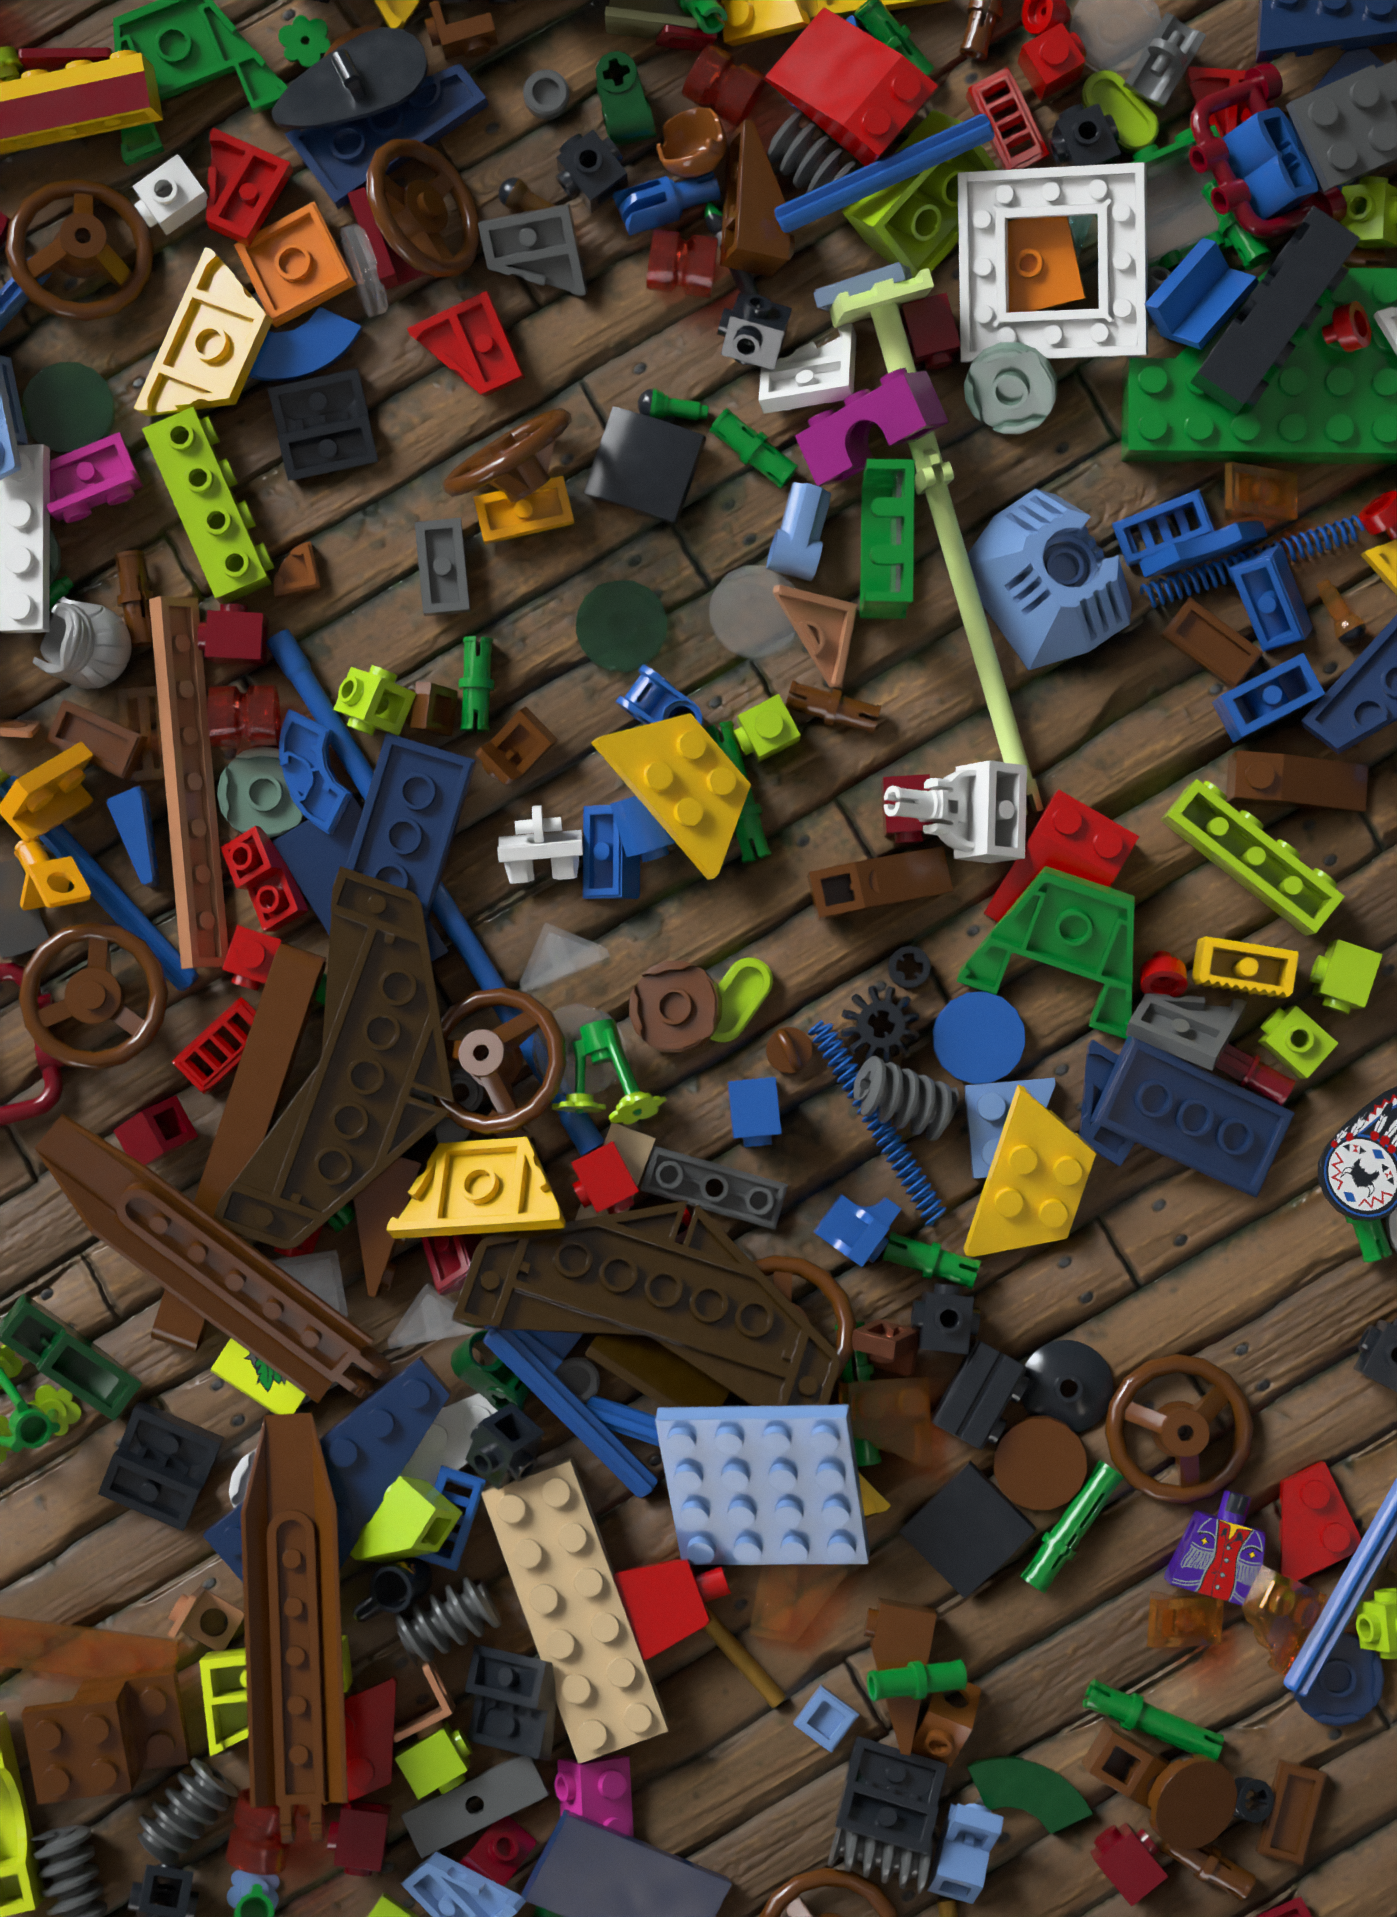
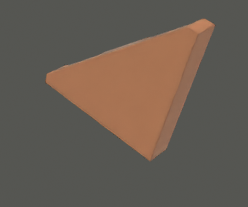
[773,585,858,689]

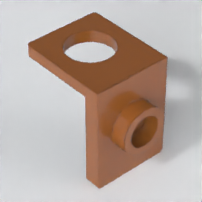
[911,1682,981,1767]

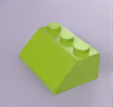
[842,109,998,278]

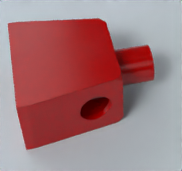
[612,1558,731,1661]

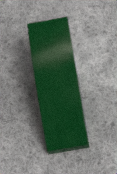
[0,1293,142,1421]

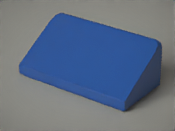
[1229,545,1313,652]
[583,805,640,899]

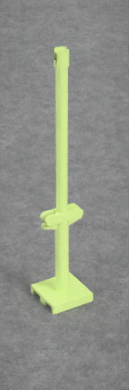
[829,268,1044,815]

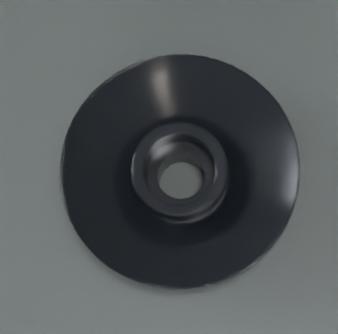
[1021,1340,1113,1433]

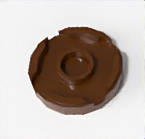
[629,961,722,1054]
[993,1415,1087,1510]
[1148,1754,1237,1850]

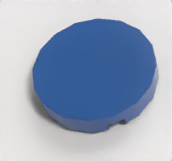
[932,992,1025,1084]

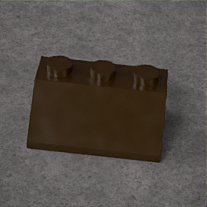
[585,1334,730,1408]

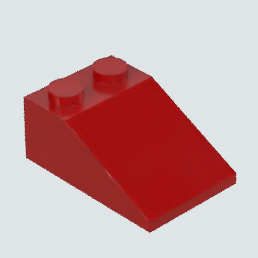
[764,7,938,166]
[983,789,1140,922]

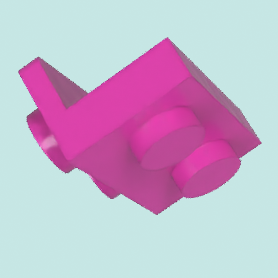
[46,432,143,523]
[555,1754,634,1838]

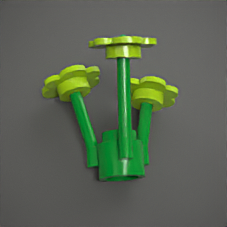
[552,1019,667,1125]
[0,1345,81,1464]

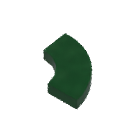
[966,1756,1093,1834]

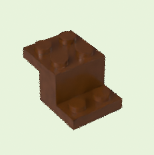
[21,1667,192,1804]

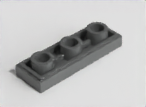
[641,1146,788,1229]
[401,1754,550,1858]

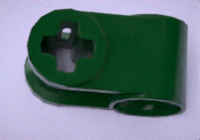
[596,51,657,147]
[451,1330,531,1412]

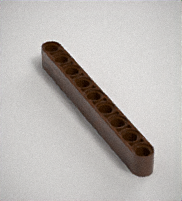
[151,943,327,1353]

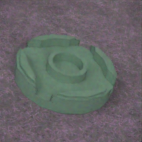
[964,342,1058,434]
[217,746,305,839]

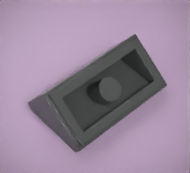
[0,858,50,961]

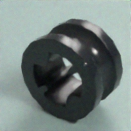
[887,946,931,989]
[1233,1776,1274,1823]

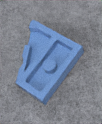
[964,1078,1055,1178]
[401,1852,526,1917]

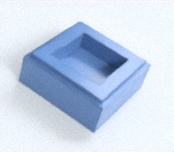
[793,1684,859,1753]

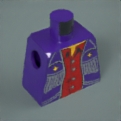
[1164,1490,1266,1610]

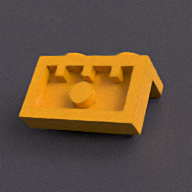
[0,741,93,843]

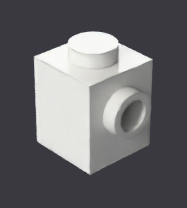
[133,154,208,235]

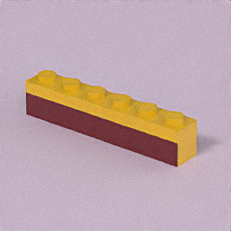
[0,50,163,155]

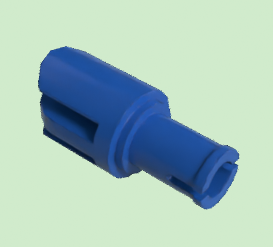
[612,171,720,236]

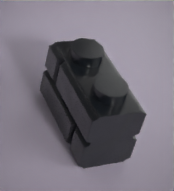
[930,1338,1029,1450]

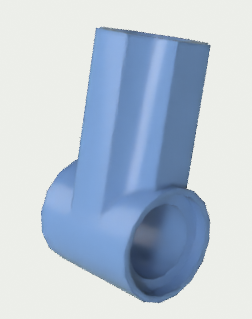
[766,482,832,581]

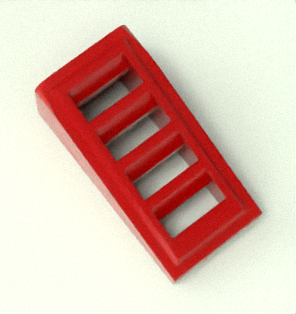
[966,67,1050,170]
[171,996,256,1095]

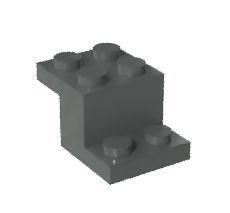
[1286,60,1397,192]

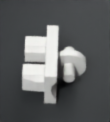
[497,805,583,884]

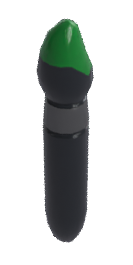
[704,202,759,296]

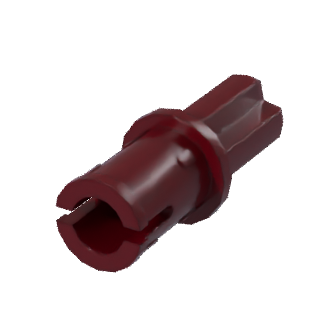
[1215,1043,1296,1106]

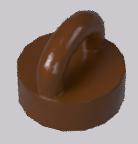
[766,1027,812,1073]

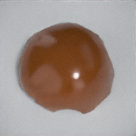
[656,107,727,178]

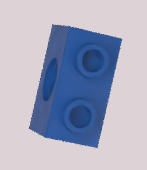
[1212,653,1325,743]
[727,1077,781,1147]

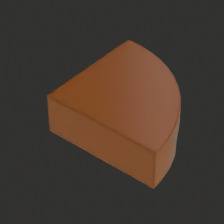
[274,541,322,598]

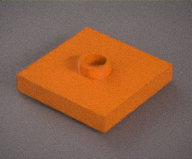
[234,201,357,328]
[1008,216,1087,313]

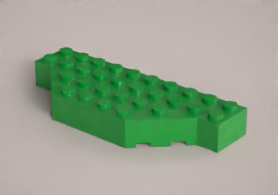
[1121,267,1397,464]

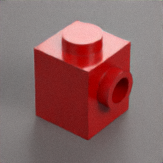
[1017,22,1087,102]
[222,925,288,991]
[571,1141,640,1215]

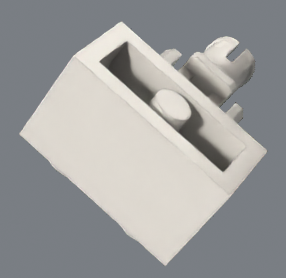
[884,760,1027,863]

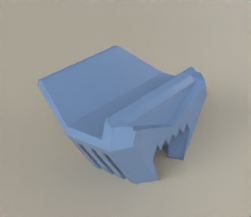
[967,489,1132,670]

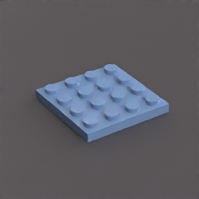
[655,1405,870,1565]

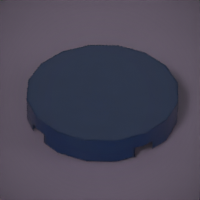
[1289,1631,1385,1726]

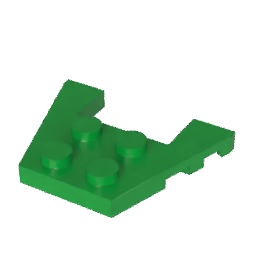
[113,0,288,166]
[956,866,1135,1039]

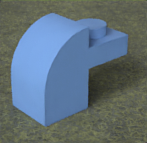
[927,1804,1004,1904]

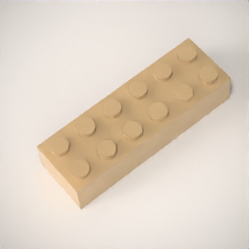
[481,1456,669,1764]

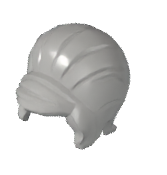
[33,596,132,689]

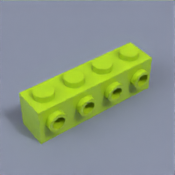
[142,407,275,604]
[1160,779,1345,936]

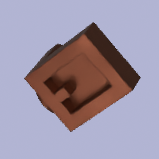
[852,1319,920,1376]

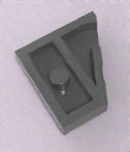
[478,204,588,296]

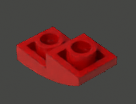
[221,826,309,932]

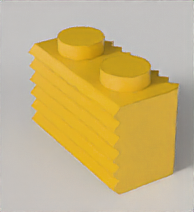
[1191,936,1298,999]

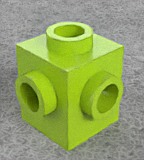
[1338,176,1397,249]
[333,665,416,736]
[1356,1588,1397,1659]

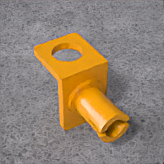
[14,838,91,911]

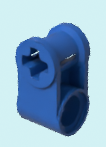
[615,664,704,728]

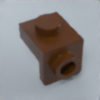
[425,0,498,60]
[475,706,558,786]

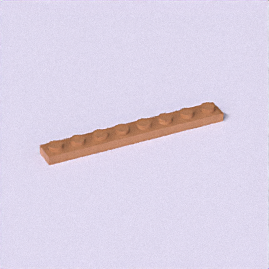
[149,596,229,969]

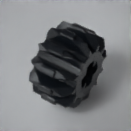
[841,986,920,1063]

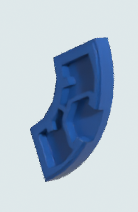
[248,307,363,382]
[1139,520,1268,578]
[279,709,353,835]

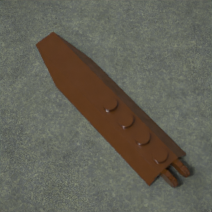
[34,1114,392,1403]
[241,1413,348,1843]

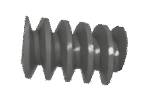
[767,110,857,193]
[853,1056,959,1142]
[395,1576,502,1667]
[137,1758,239,1867]
[30,1825,108,1917]
[828,1828,933,1894]

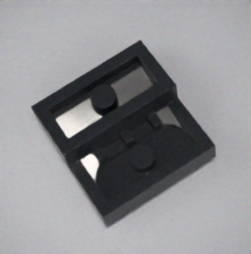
[267,368,379,481]
[583,406,707,525]
[98,1400,225,1531]
[899,1460,1036,1599]
[465,1644,556,1760]
[834,1736,948,1855]

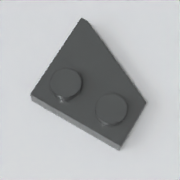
[1125,993,1248,1070]

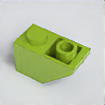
[350,1476,462,1563]

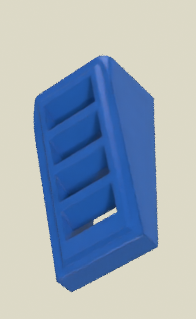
[1112,489,1217,567]
[106,786,160,888]
[415,1465,486,1571]

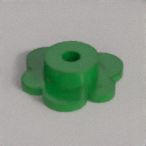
[278,15,331,68]

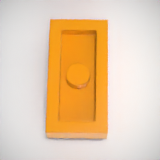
[473,476,575,545]

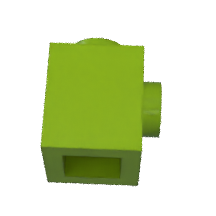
[733,694,801,763]
[1310,939,1383,1014]
[1258,1006,1339,1079]
[394,1721,473,1800]

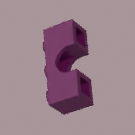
[795,368,949,486]

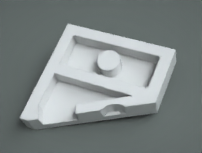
[759,323,857,414]

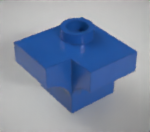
[813,1194,902,1267]

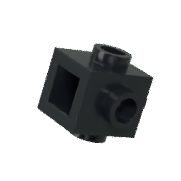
[1049,103,1121,167]
[555,130,628,213]
[717,293,792,370]
[911,1284,980,1354]
[1353,1317,1397,1392]
[465,1402,545,1490]
[128,1864,199,1917]

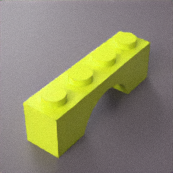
[0,1711,45,1917]

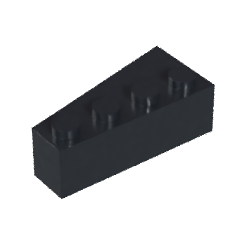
[1190,206,1361,414]

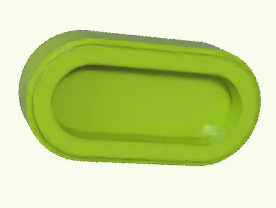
[1081,70,1159,154]
[710,958,773,1042]

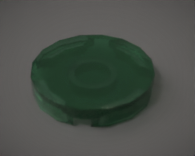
[22,362,116,455]
[576,580,667,673]

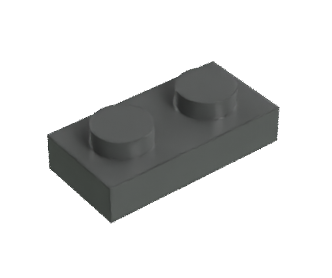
[414,517,471,617]

